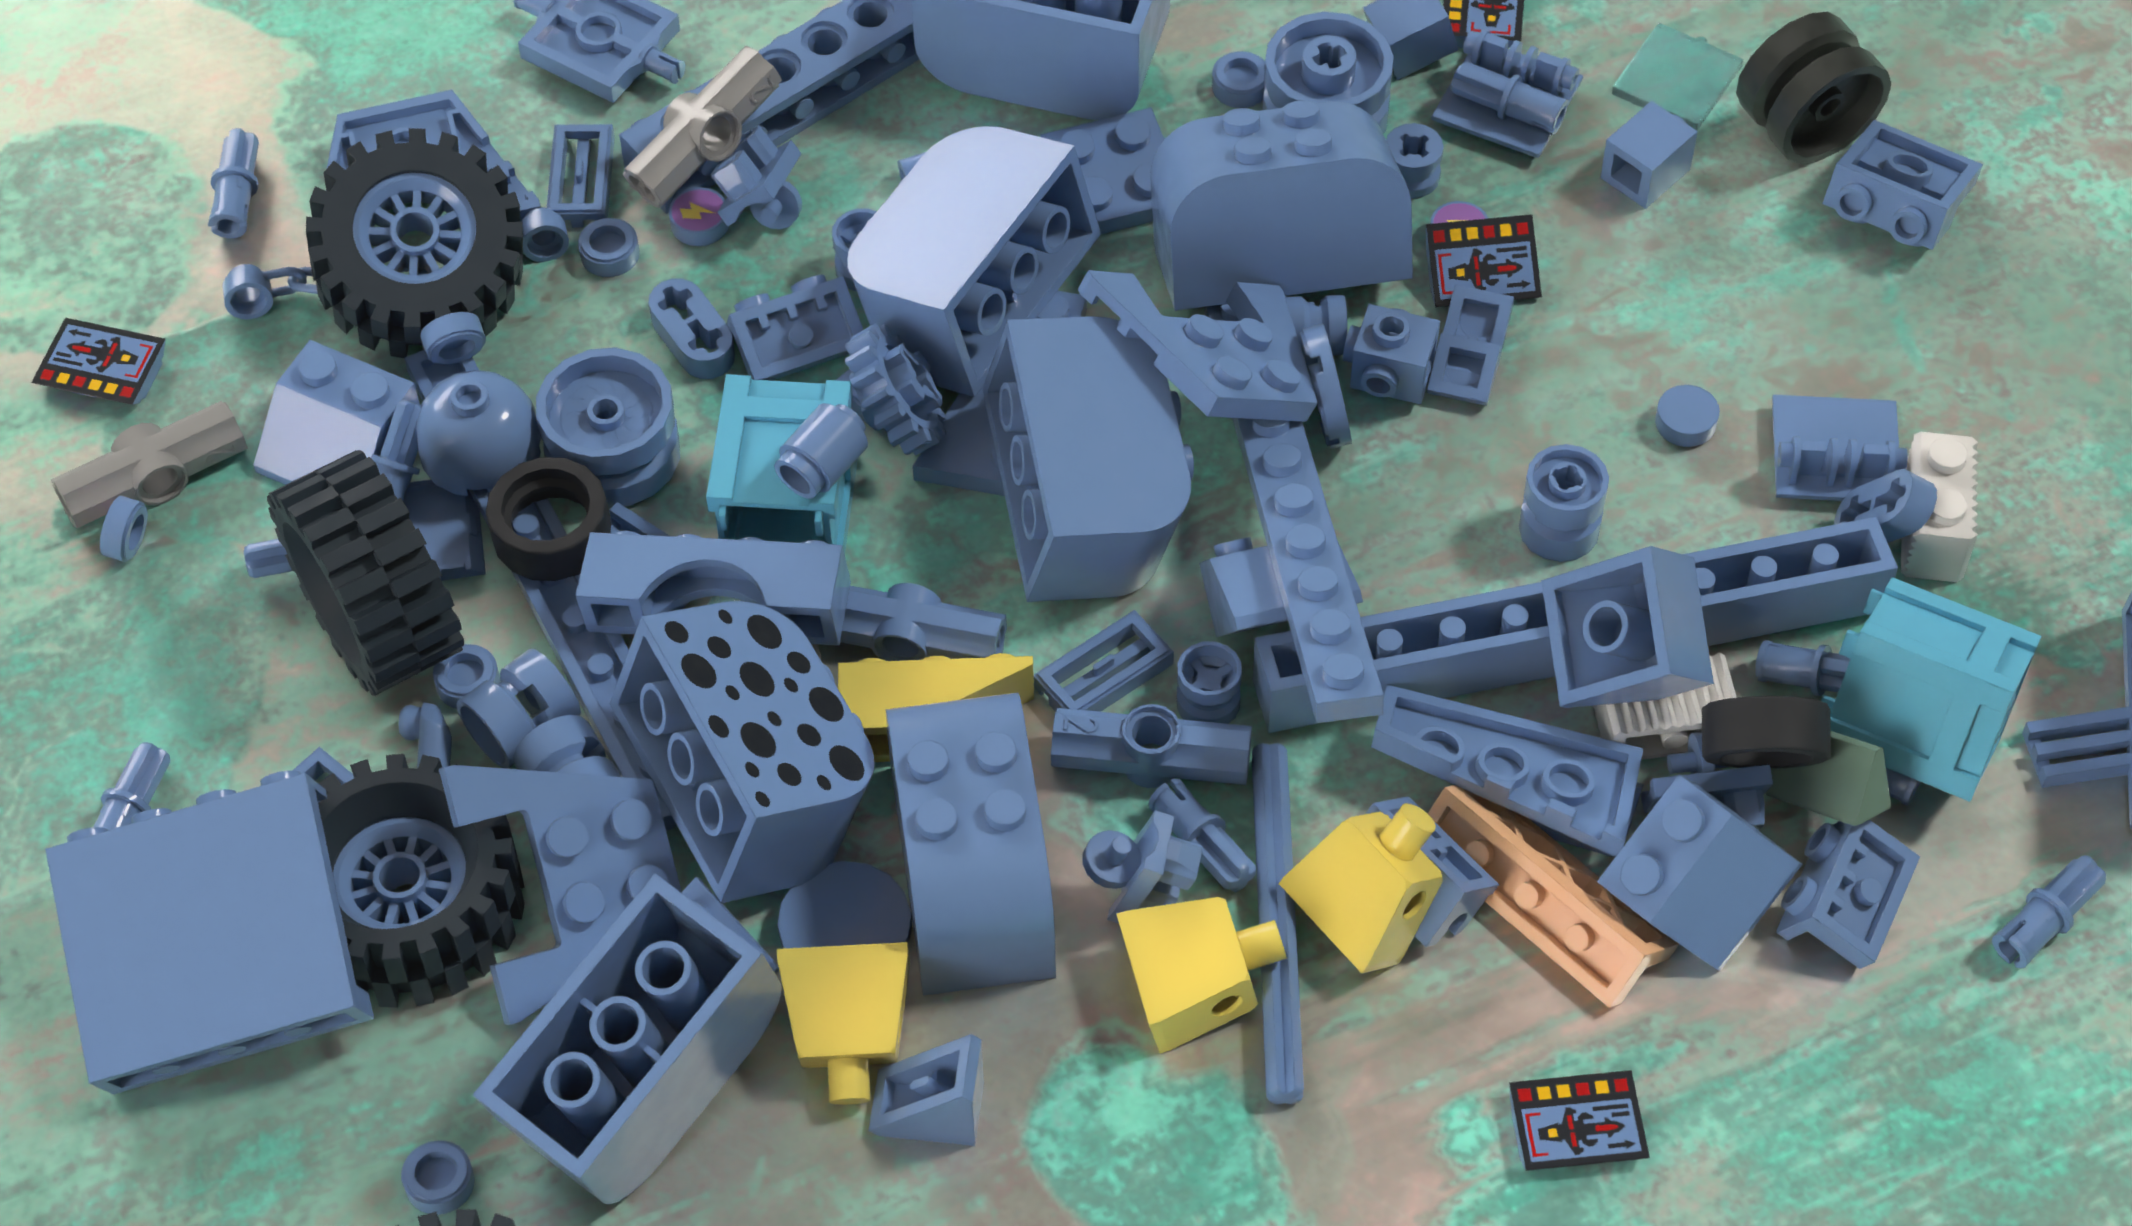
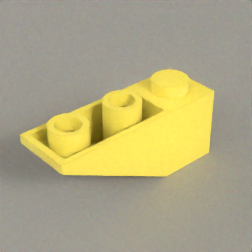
[838,653,1034,762]

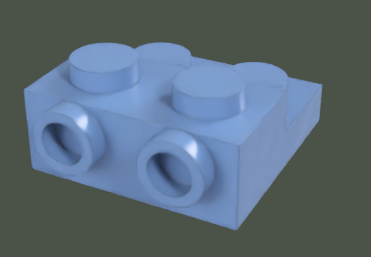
[1822,120,1983,250]

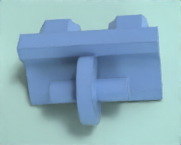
[711,125,802,229]
[1641,732,1773,830]
[1082,810,1202,924]

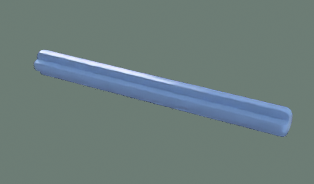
[1252,743,1304,1104]

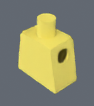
[1279,803,1443,973]
[1116,897,1287,1054]
[777,942,910,1105]

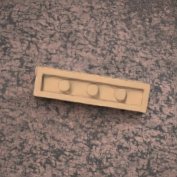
[1428,785,1679,1008]

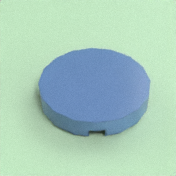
[1300,323,1352,449]
[777,861,912,949]

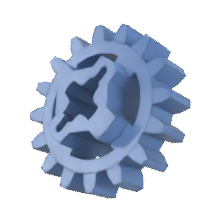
[845,323,946,455]

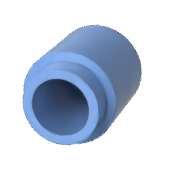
[774,403,868,499]

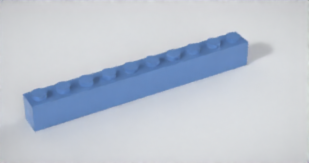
[1252,517,1898,733]

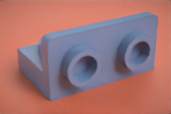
[726,274,864,381]
[1776,819,1920,969]

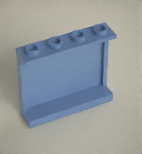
[45,770,374,1095]

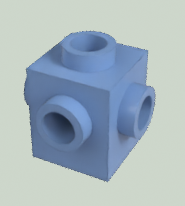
[1343,304,1440,404]

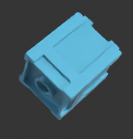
[706,374,858,554]
[1821,577,2042,802]

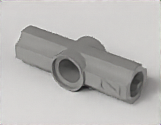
[623,46,782,209]
[51,401,247,528]

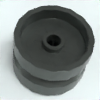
[1736,12,1892,164]

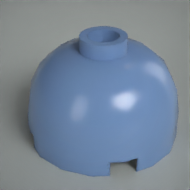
[416,370,541,496]

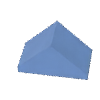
[869,1034,984,1146]

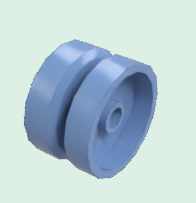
[1263,11,1394,134]
[536,347,680,508]

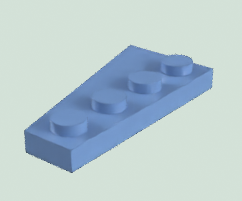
[1371,685,1643,857]

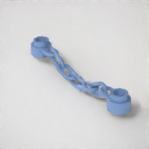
[222,207,569,320]

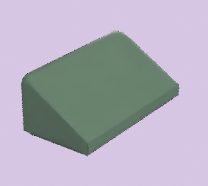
[1765,731,1891,826]

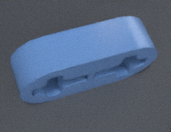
[648,279,735,379]
[1834,469,1937,543]

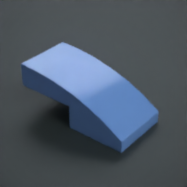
[1427,284,1514,406]

